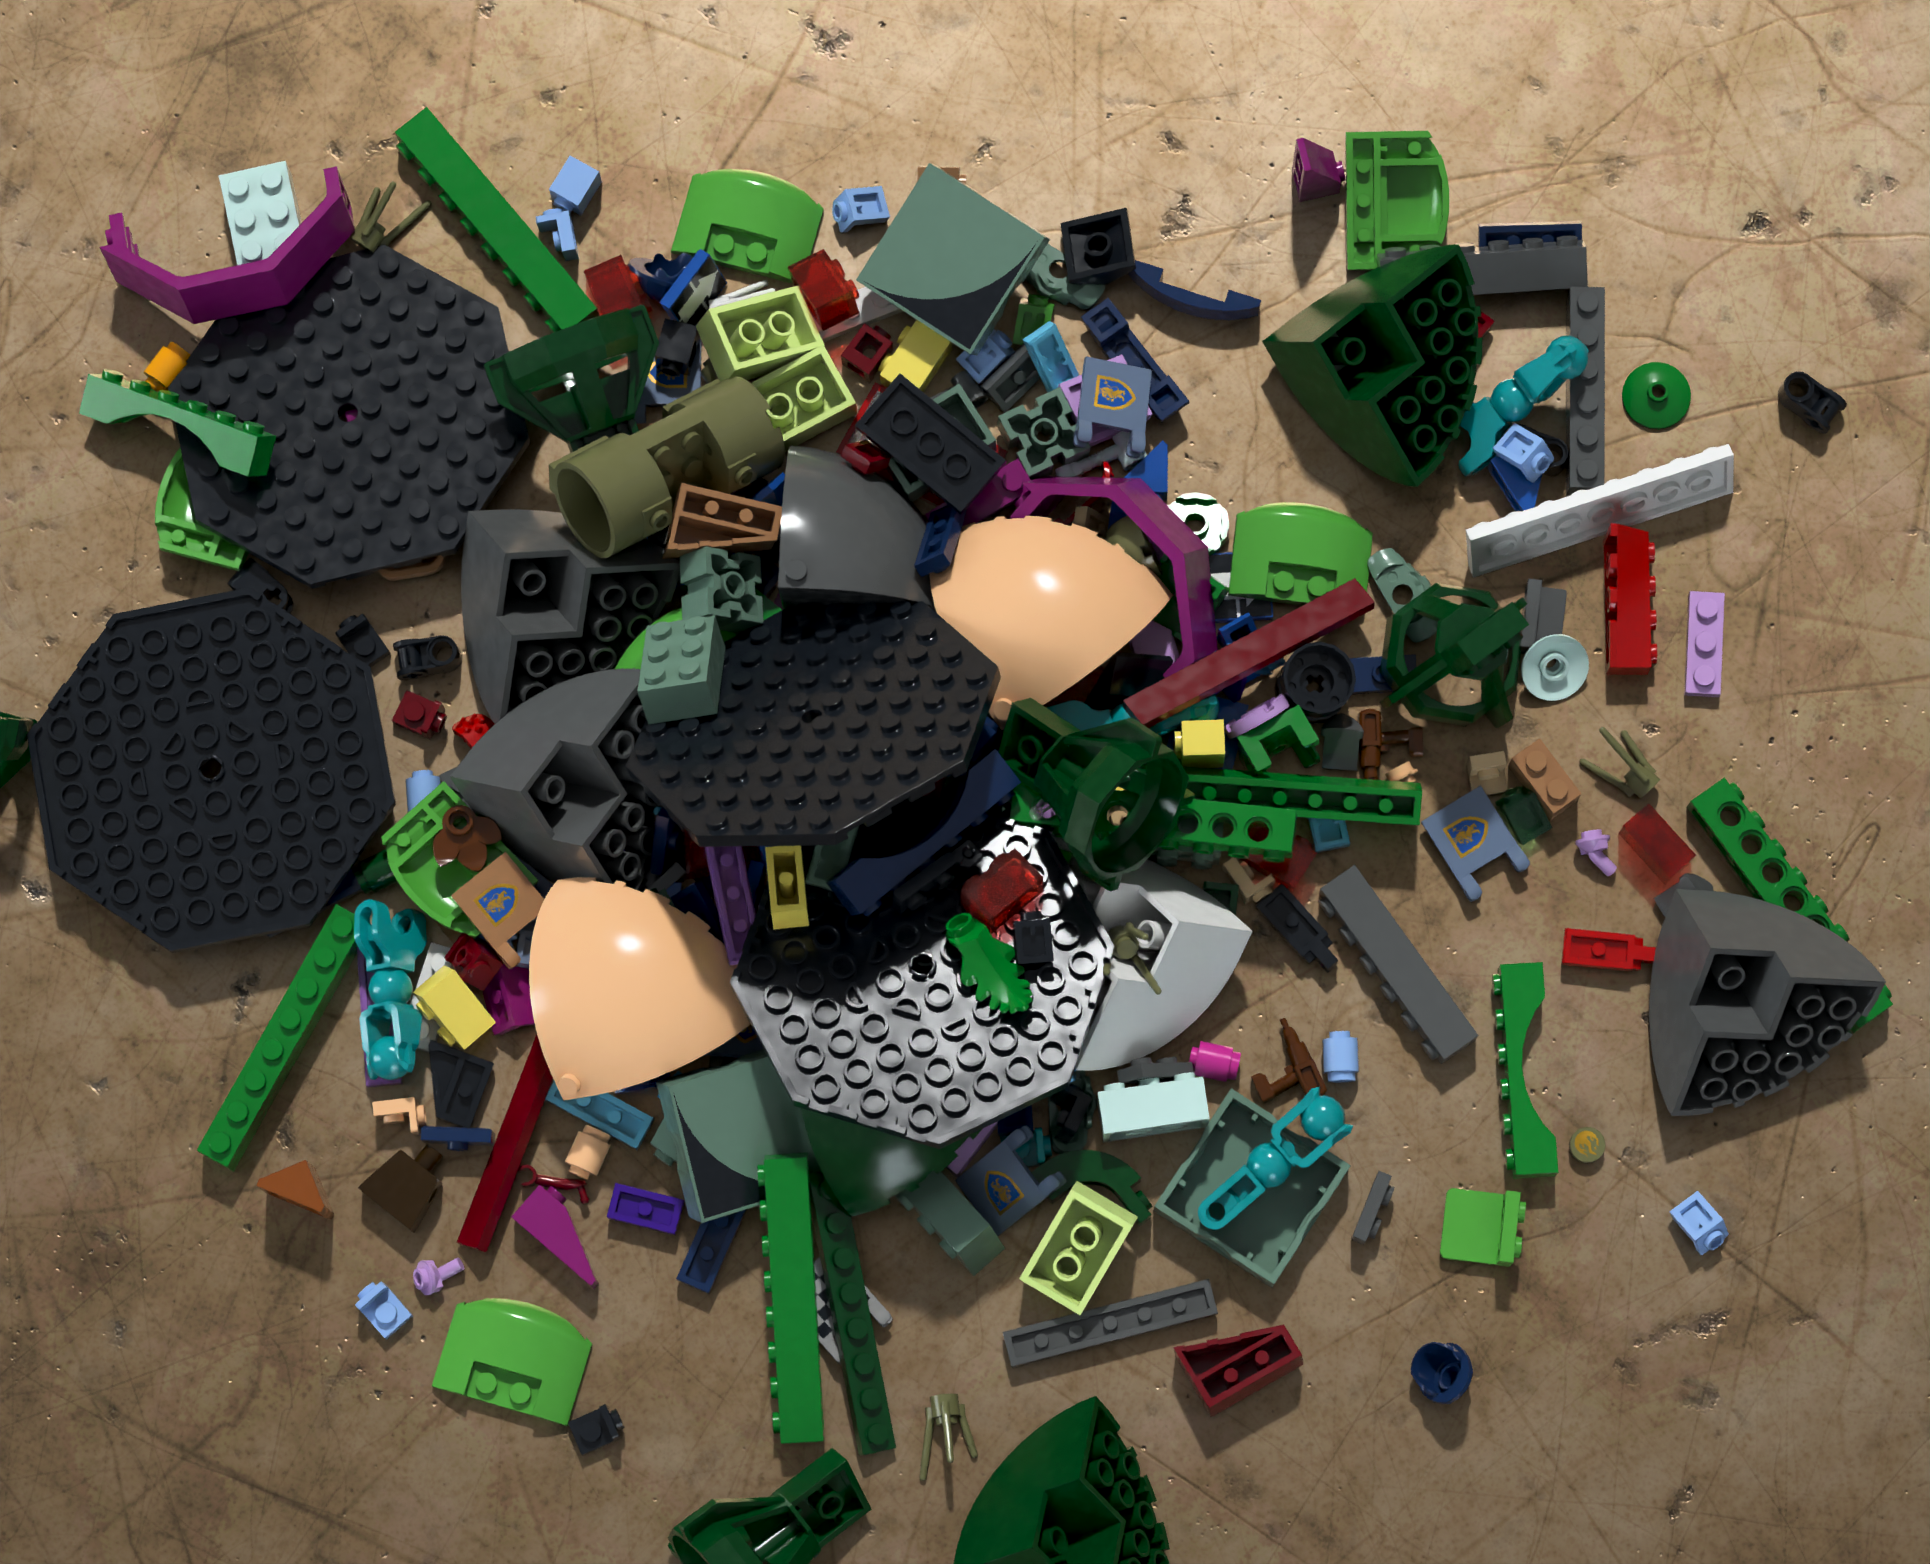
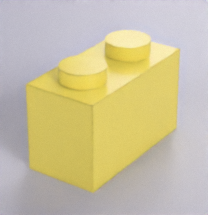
[878,320,952,392]
[1173,719,1225,768]
[765,846,809,930]
[412,965,496,1050]

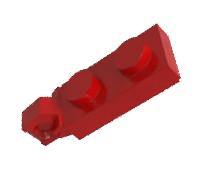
[1561,928,1656,971]

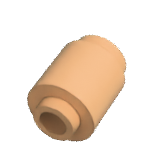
[565,1125,611,1180]

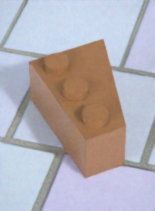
[662,483,782,559]

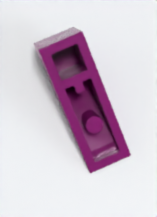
[1292,138,1345,202]
[924,458,1030,526]
[511,1185,599,1289]

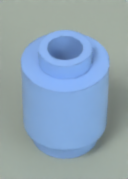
[405,770,441,812]
[1322,1031,1359,1083]

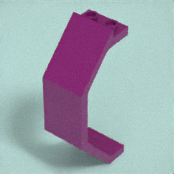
[99,166,355,324]
[1010,476,1218,678]

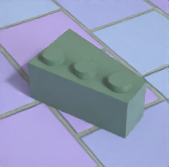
[895,1170,1006,1276]

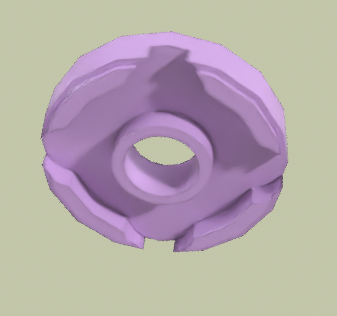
[1224,694,1290,739]

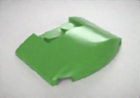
[1345,131,1450,270]
[671,169,824,286]
[155,448,249,571]
[1228,502,1373,606]
[381,781,539,938]
[432,1298,593,1426]

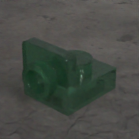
[1495,786,1552,845]

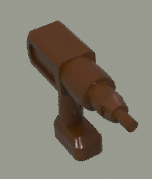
[1357,709,1423,780]
[1251,1018,1327,1104]

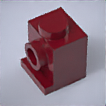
[841,323,893,383]
[444,933,504,991]

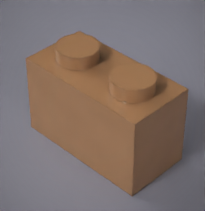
[1508,738,1582,821]

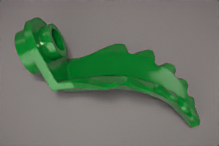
[945,913,1032,1014]

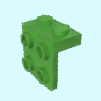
[1440,1188,1526,1267]

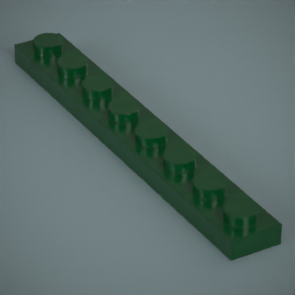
[809,1171,896,1455]

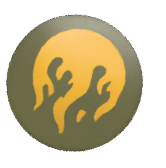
[1569,1127,1605,1164]

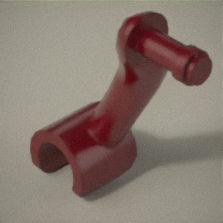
[517,1165,589,1204]

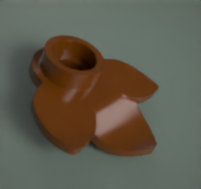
[433,805,502,872]

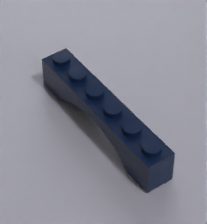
[826,749,1021,916]

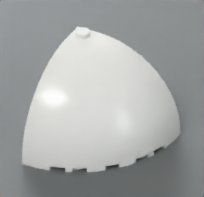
[1051,832,1253,1071]

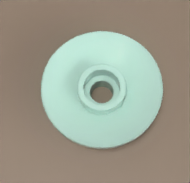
[1521,634,1589,701]

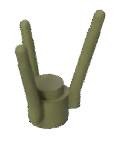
[351,181,432,253]
[1579,727,1660,799]
[1103,922,1162,995]
[919,1394,978,1481]

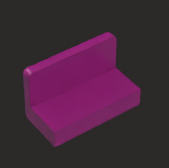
[482,964,535,1035]

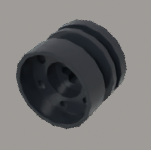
[1274,642,1356,725]

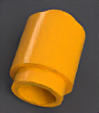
[143,342,190,392]

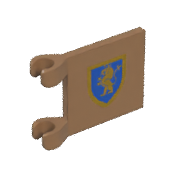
[451,851,544,969]

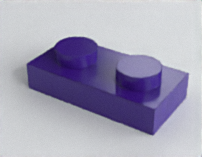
[607,1183,685,1236]

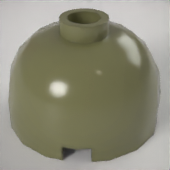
[1104,515,1163,577]

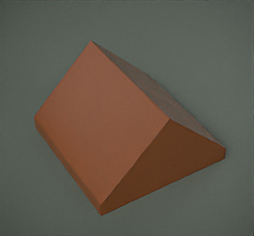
[256,1160,334,1220]

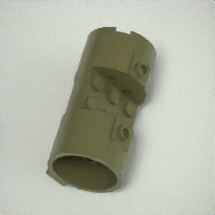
[549,376,785,558]

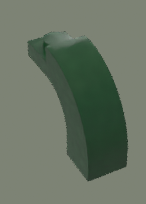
[1031,1150,1153,1227]

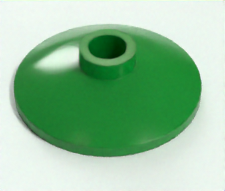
[1622,362,1691,430]

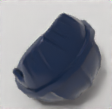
[628,253,693,302]
[1411,1342,1473,1404]

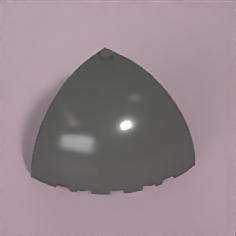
[778,446,936,612]
[461,509,680,724]
[450,668,663,892]
[1649,889,1886,1116]

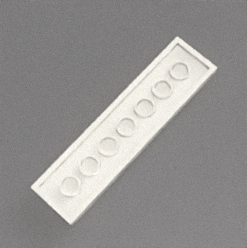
[1466,444,1734,578]

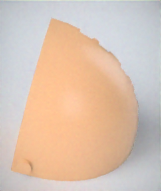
[930,516,1173,730]
[529,877,750,1101]

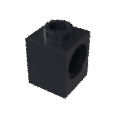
[654,318,700,376]

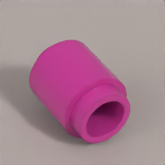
[1189,1041,1241,1082]

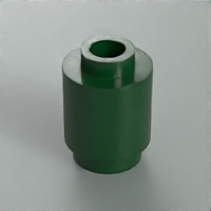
[353,849,397,894]

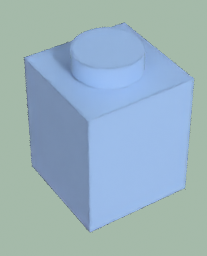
[549,156,602,215]

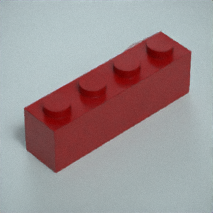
[1603,523,1657,675]

